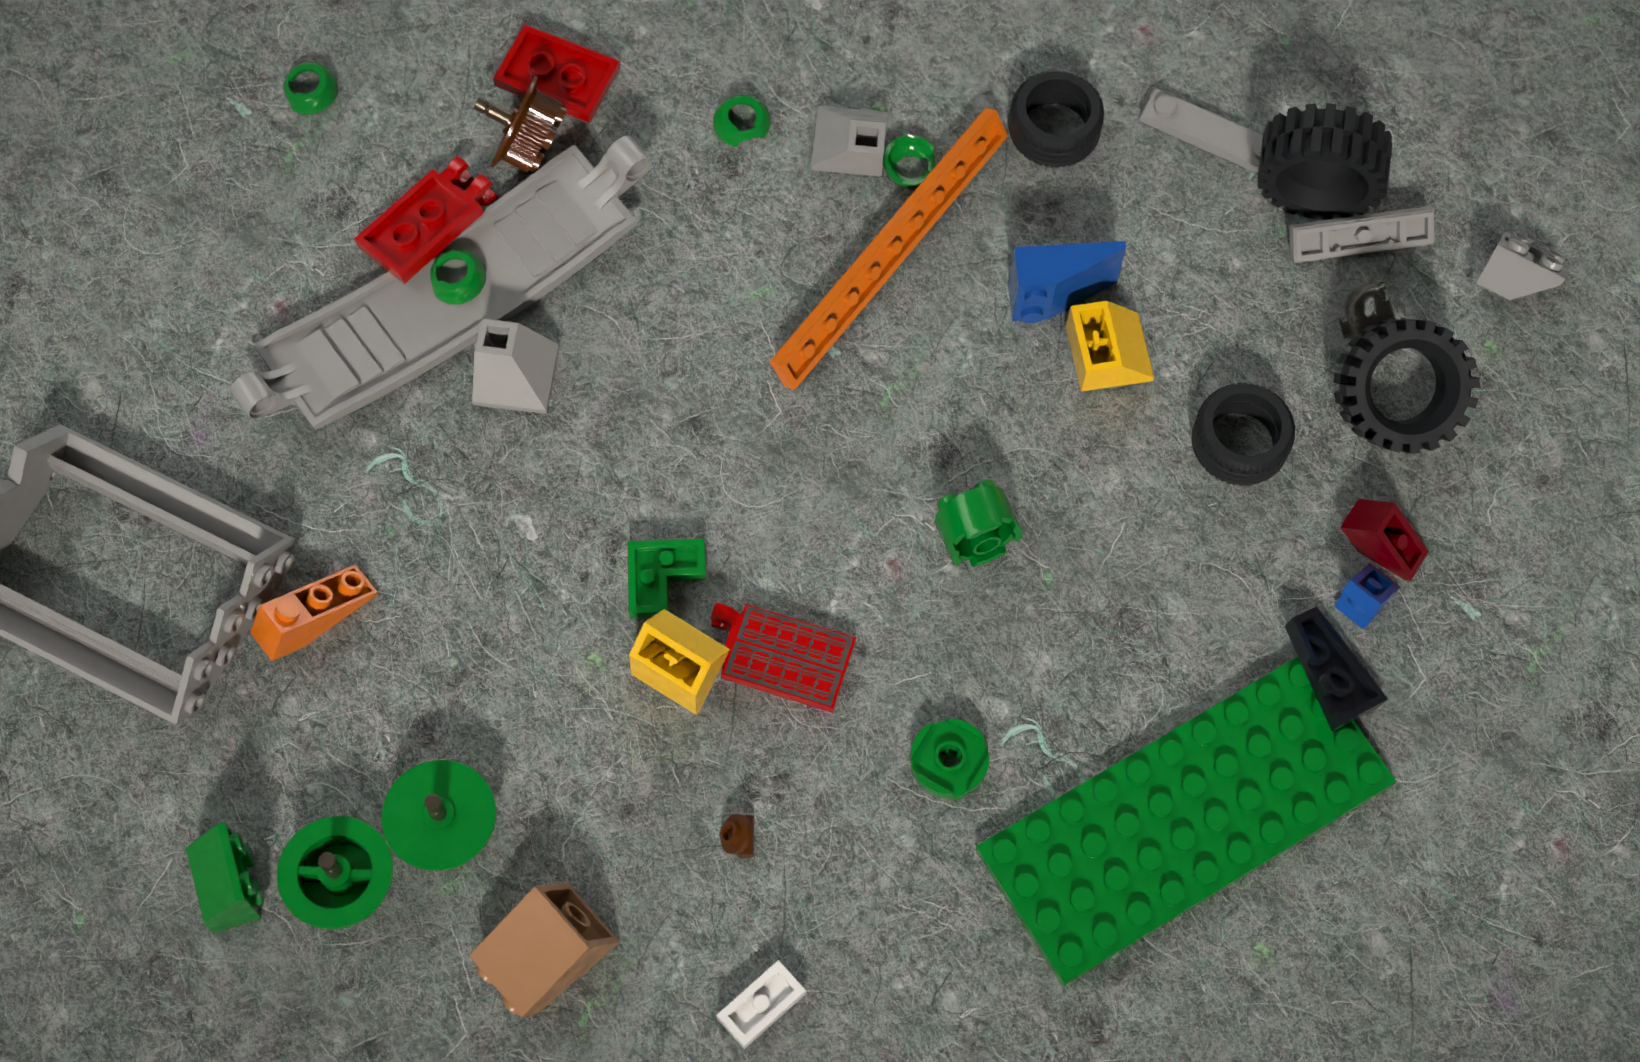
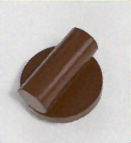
[720,814,754,858]

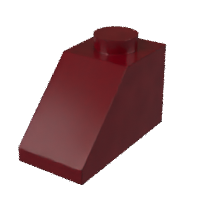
[1340,498,1429,581]

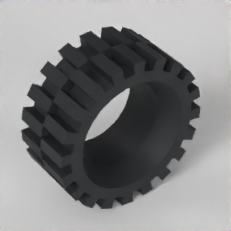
[1257,103,1393,220]
[1333,318,1480,454]

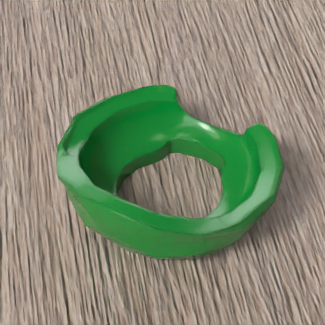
[283,62,338,115]
[713,94,771,147]
[883,135,936,188]
[430,249,486,305]

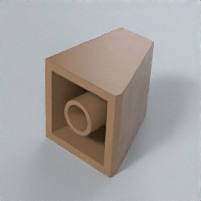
[469,882,620,1018]

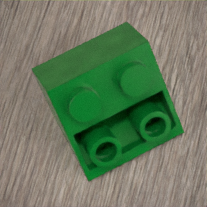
[186,822,264,934]

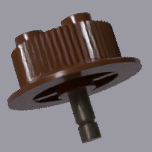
[473,76,567,173]

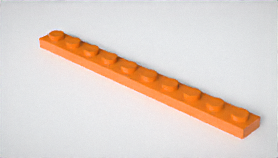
[769,108,1008,390]

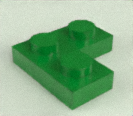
[627,539,706,619]

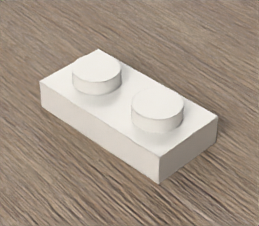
[716,960,806,1049]

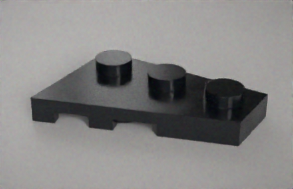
[1285,606,1388,732]

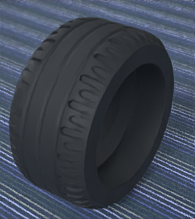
[1008,70,1104,168]
[1191,383,1295,486]

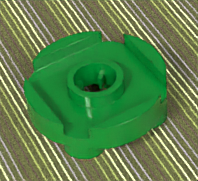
[910,718,990,800]

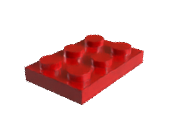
[493,24,620,123]

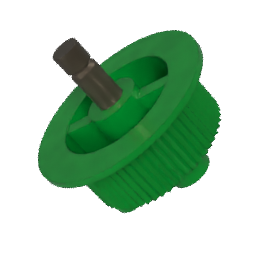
[277,816,393,930]

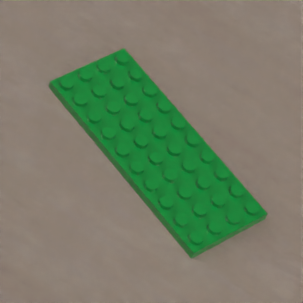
[975,656,1397,987]

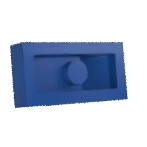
[1335,563,1400,628]

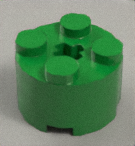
[934,480,1023,567]

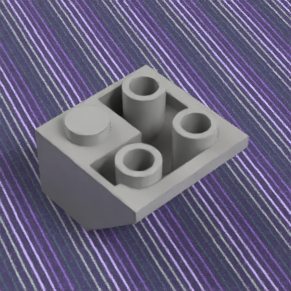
[811,106,888,177]
[1476,231,1570,300]
[472,318,559,414]

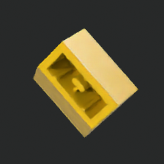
[1066,301,1154,392]
[629,609,730,715]

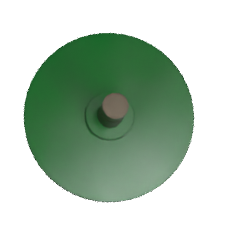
[381,760,496,871]

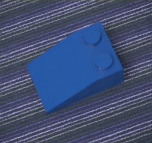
[1008,241,1126,324]

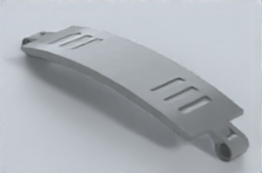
[229,135,652,430]

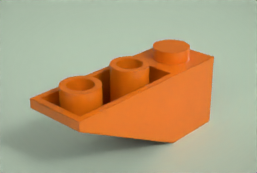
[250,564,378,661]

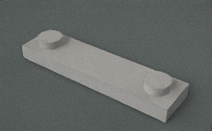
[1140,88,1263,174]
[1289,206,1434,263]

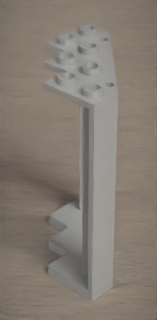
[0,424,295,725]

